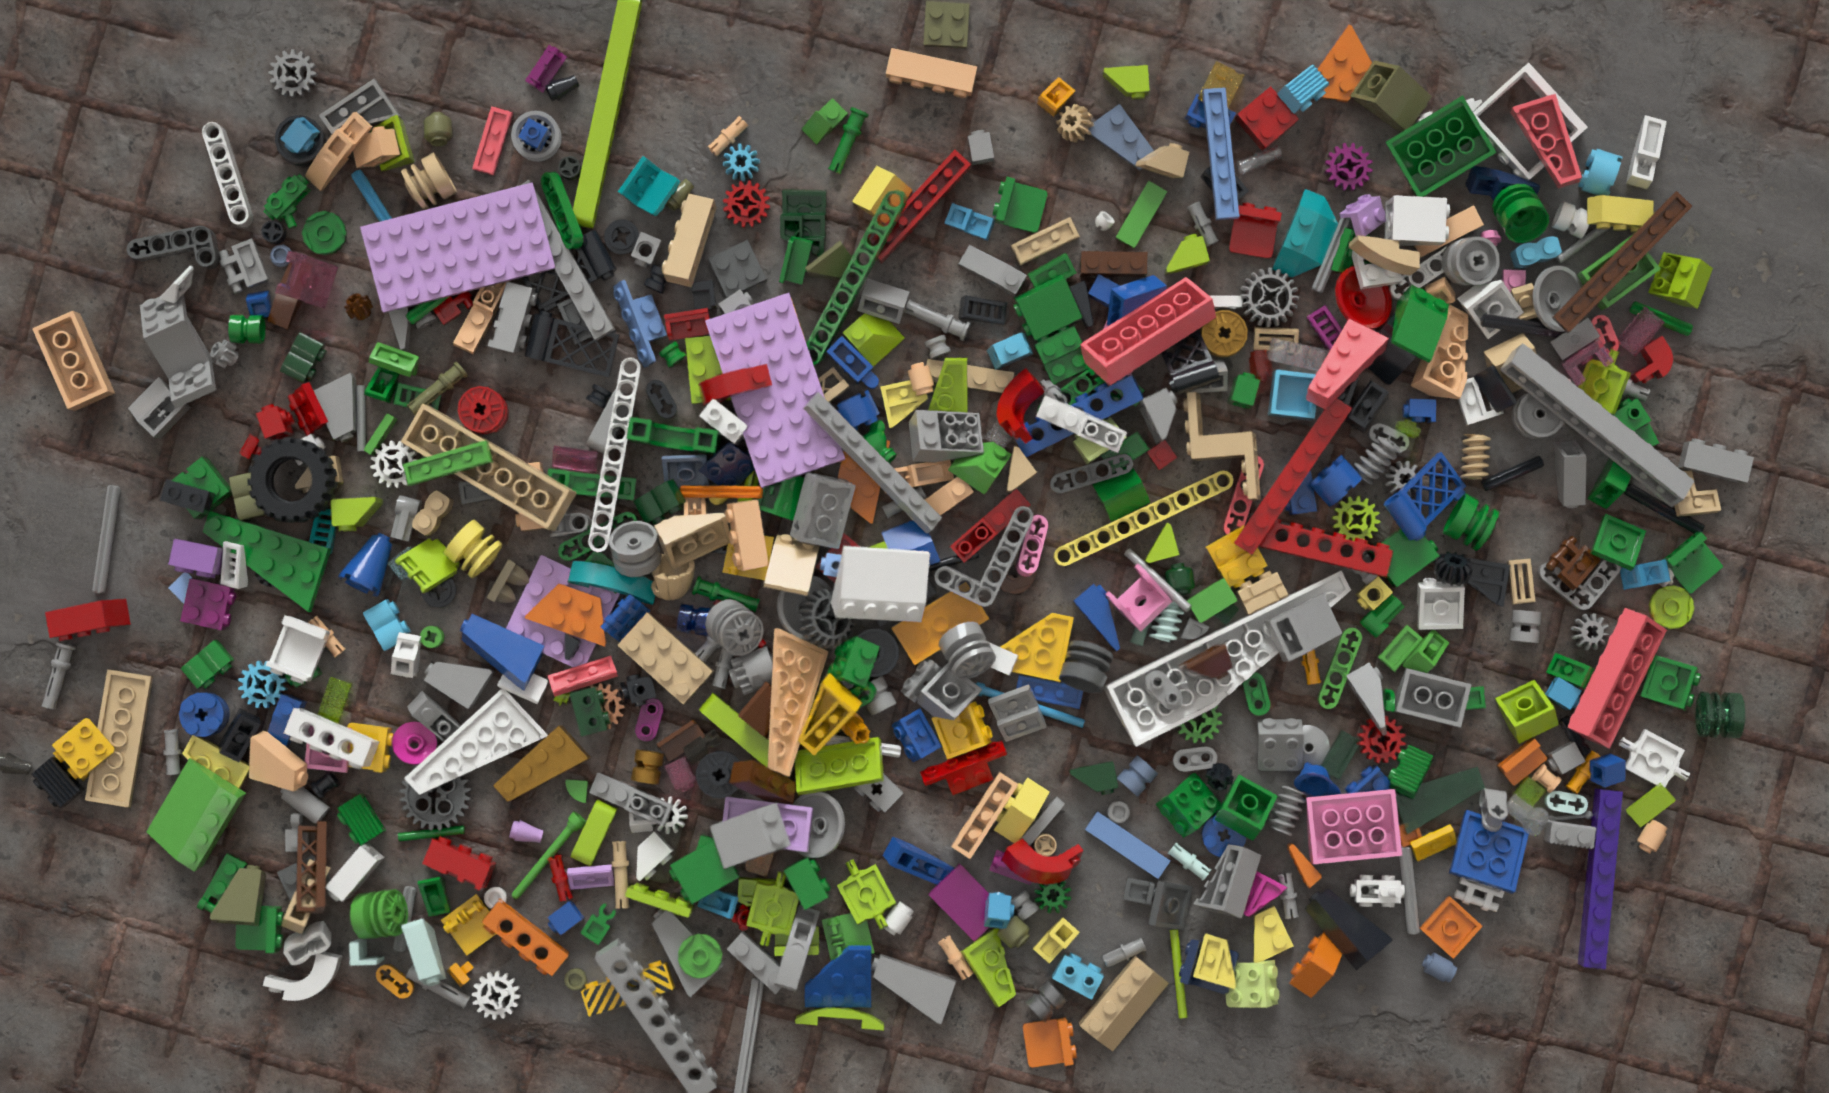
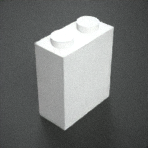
[326,843,385,901]

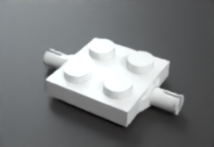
[1619,729,1690,787]

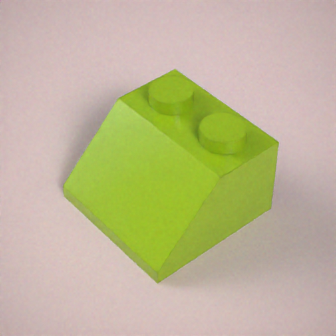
[331,497,383,532]
[1495,680,1559,744]

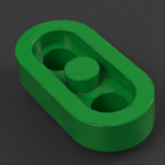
[1242,672,1270,716]

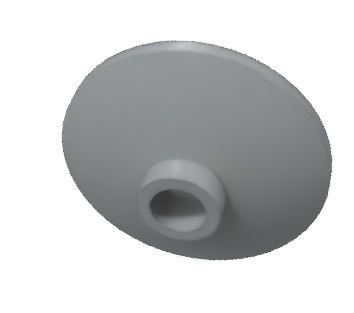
[1302,725,1330,768]

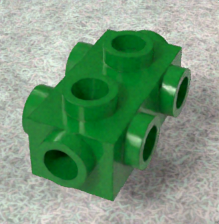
[263,173,311,229]

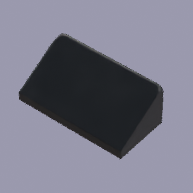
[1474,365,1517,413]

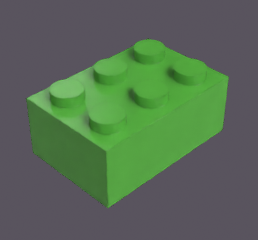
[1577,235,1661,311]

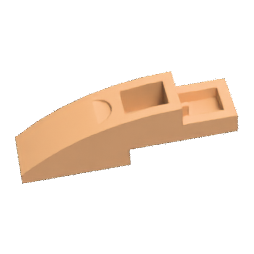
[305,112,372,191]
[453,280,511,355]

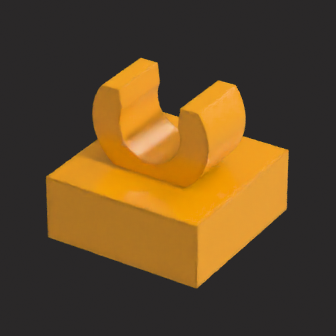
[447,961,474,988]

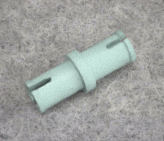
[1168,842,1211,881]

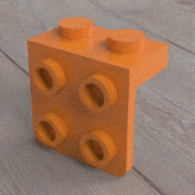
[1023,1017,1077,1068]

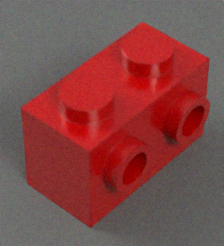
[256,404,295,441]

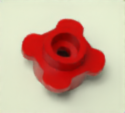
[731,904,750,931]

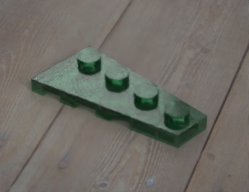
[1395,767,1485,835]

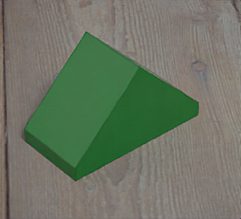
[364,366,400,404]

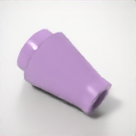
[509,820,543,843]

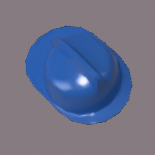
[1294,762,1341,797]

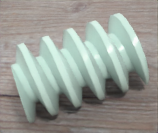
[1149,597,1184,643]

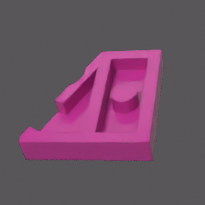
[1243,871,1288,917]

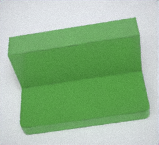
[369,342,419,377]
[1186,578,1237,623]

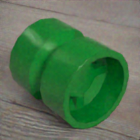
[228,315,266,344]

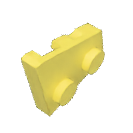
[880,380,928,428]
[1253,905,1293,963]
[1193,934,1236,989]

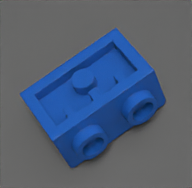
[1285,470,1317,515]
[892,709,942,762]
[1344,765,1390,794]

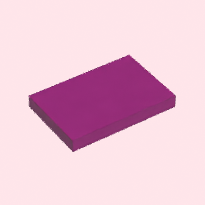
[928,863,989,942]

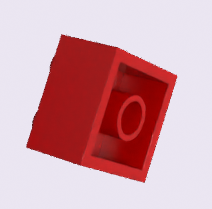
[1235,86,1299,152]

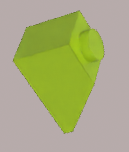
[1103,65,1150,100]
[1165,234,1210,275]

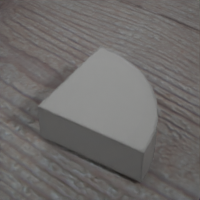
[1180,618,1209,640]

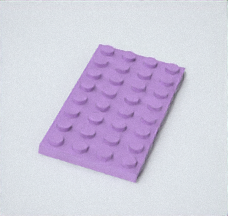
[360,182,556,313]
[705,293,845,488]

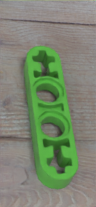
[1317,628,1362,709]

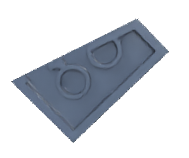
[1089,104,1154,171]

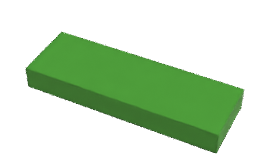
[1115,181,1168,249]

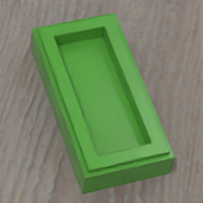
[364,414,398,456]
[1377,625,1424,672]

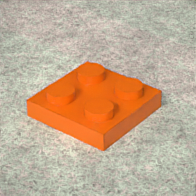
[1420,896,1483,959]

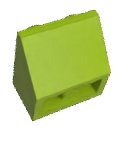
[1648,252,1713,309]

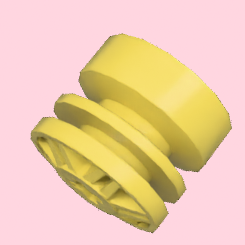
[444,519,503,578]

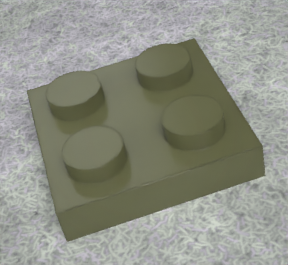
[923,1,970,49]

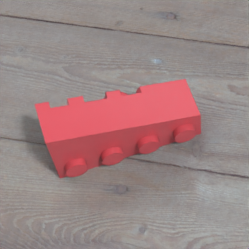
[1511,94,1582,189]
[1306,319,1389,410]

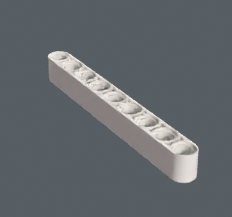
[589,358,640,552]

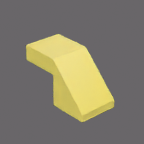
[1033,917,1080,964]

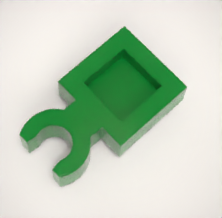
[580,903,617,945]

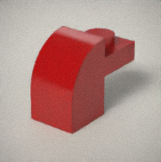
[1630,336,1673,384]

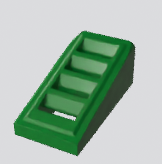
[392,383,442,410]

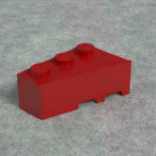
[45,599,131,641]
[422,836,497,891]

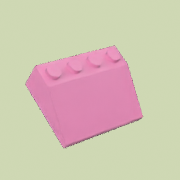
[1306,789,1402,864]

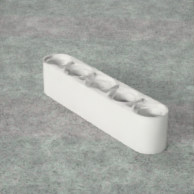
[202,122,253,228]

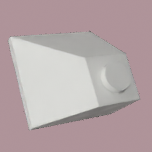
[1457,280,1524,339]

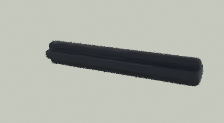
[1480,314,1562,338]
[1624,484,1705,533]

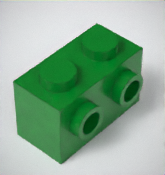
[1610,398,1652,431]

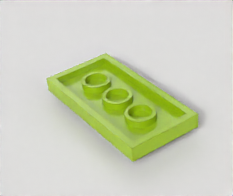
[795,737,884,795]

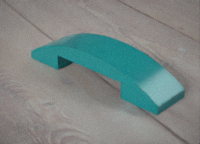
[568,561,655,605]

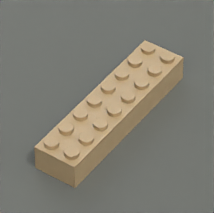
[401,403,577,531]

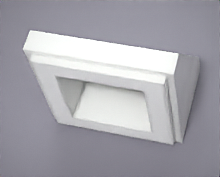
[629,811,653,833]

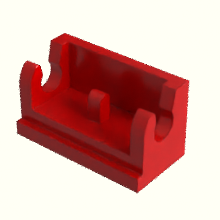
[664,308,710,341]

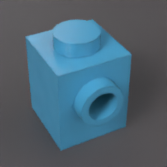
[280,117,320,153]
[1545,677,1581,710]
[984,892,1014,929]

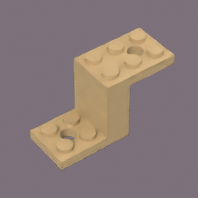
[1183,392,1261,501]

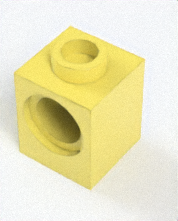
[1356,576,1393,611]

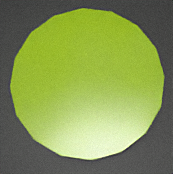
[1649,585,1694,629]

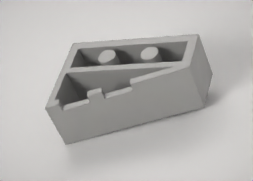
[488,282,538,353]

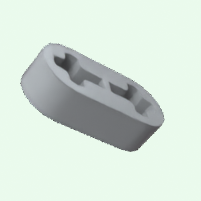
[1368,423,1409,453]

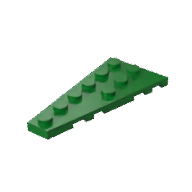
[203,511,331,612]

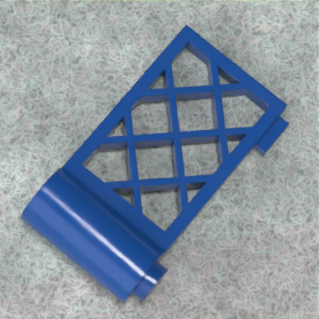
[1383,452,1466,541]

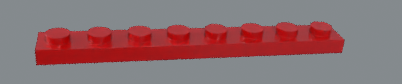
[1234,399,1352,555]

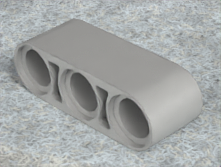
[586,390,636,454]

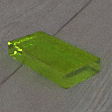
[317,677,352,724]

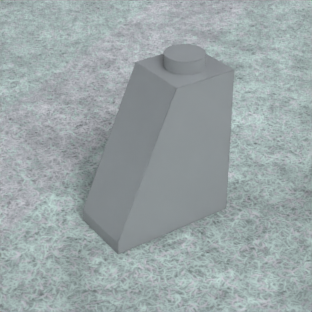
[314,373,357,442]
[1554,440,1586,508]
[424,662,495,709]

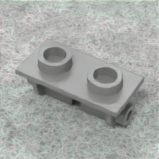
[901,657,942,703]

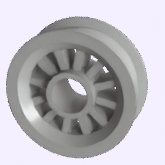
[511,111,562,162]

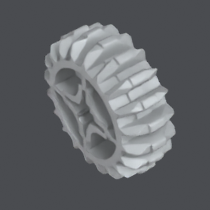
[1239,268,1299,327]

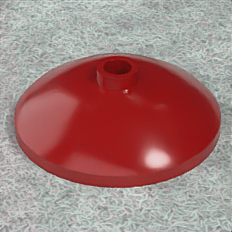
[1335,266,1392,329]

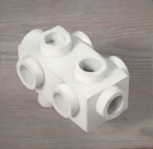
[1350,875,1405,907]

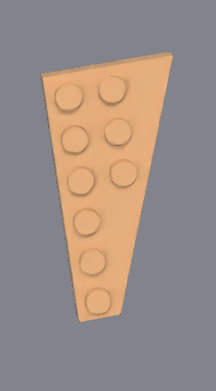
[768,628,829,777]

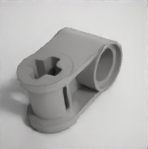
[550,513,592,537]
[1479,788,1508,832]

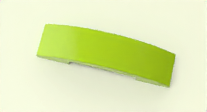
[795,1007,884,1030]

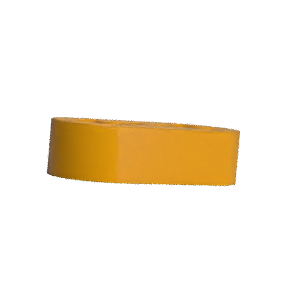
[376,964,415,999]

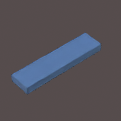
[1085,811,1170,879]

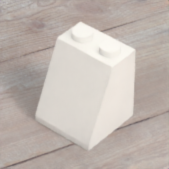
[1384,196,1450,246]

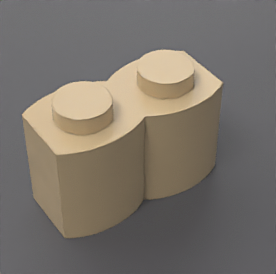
[412,490,454,536]

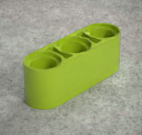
[571,799,618,866]

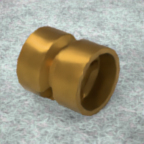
[631,749,664,784]

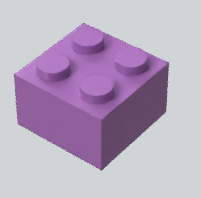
[168,539,223,578]

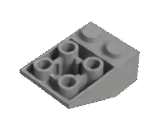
[909,410,984,462]
[1264,593,1342,662]

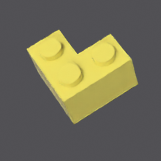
[994,777,1049,843]

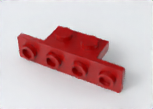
[920,740,1007,796]

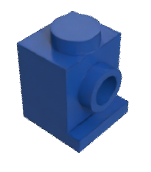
[1402,399,1436,423]

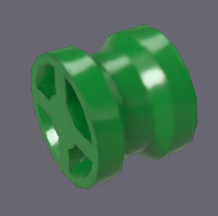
[659,341,687,368]

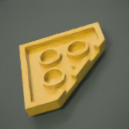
[1000,613,1074,682]

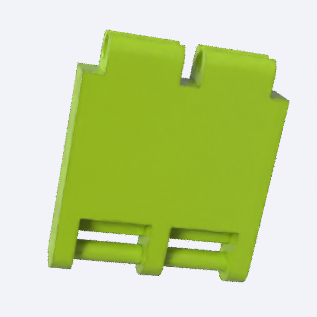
[395,538,460,594]

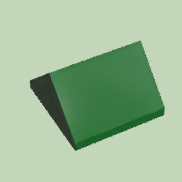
[1092,466,1151,523]

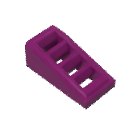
[1307,305,1343,352]

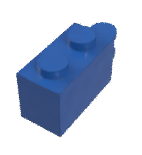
[826,336,879,389]

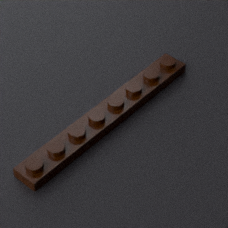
[1552,191,1692,333]

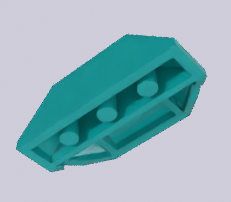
[1272,189,1338,278]

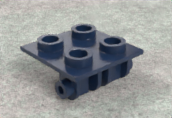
[698,442,755,486]

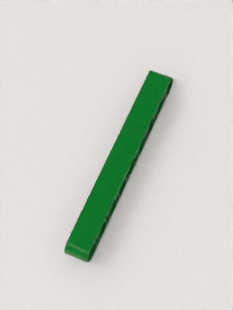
[806,190,907,365]

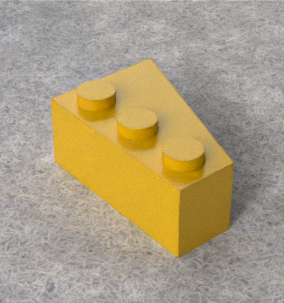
[798,673,862,756]

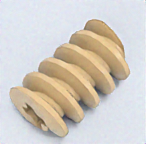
[1460,434,1491,480]

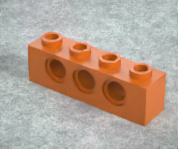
[482,898,569,976]

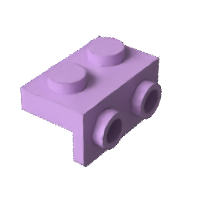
[1340,194,1386,237]

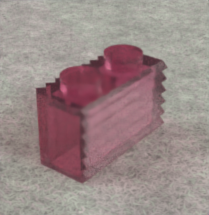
[1617,307,1665,357]

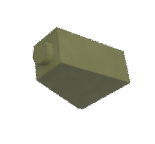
[210,865,266,926]

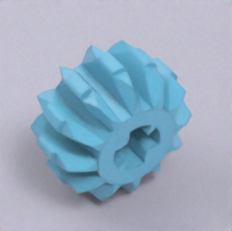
[723,144,760,182]

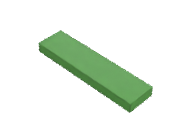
[403,440,493,486]

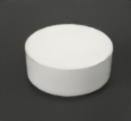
[484,887,507,908]

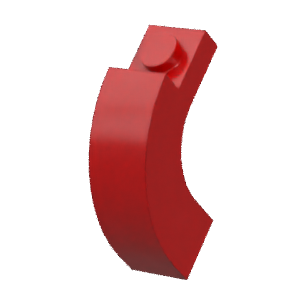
[698,364,772,406]
[997,368,1045,444]
[1002,838,1084,884]

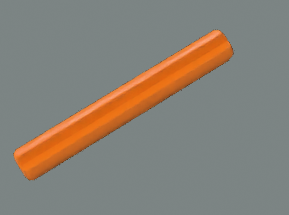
[680,485,763,498]

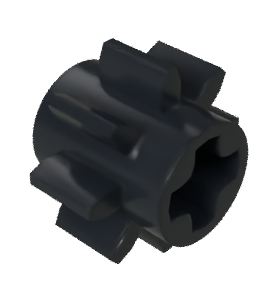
[1205,763,1234,790]

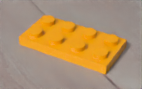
[892,582,989,665]

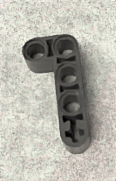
[127,226,220,269]

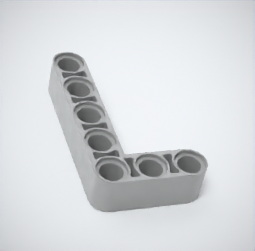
[935,506,1033,606]

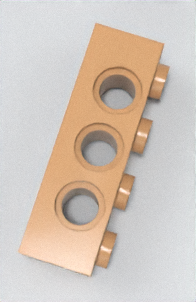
[951,771,1018,859]

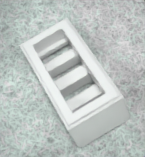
[220,541,248,589]

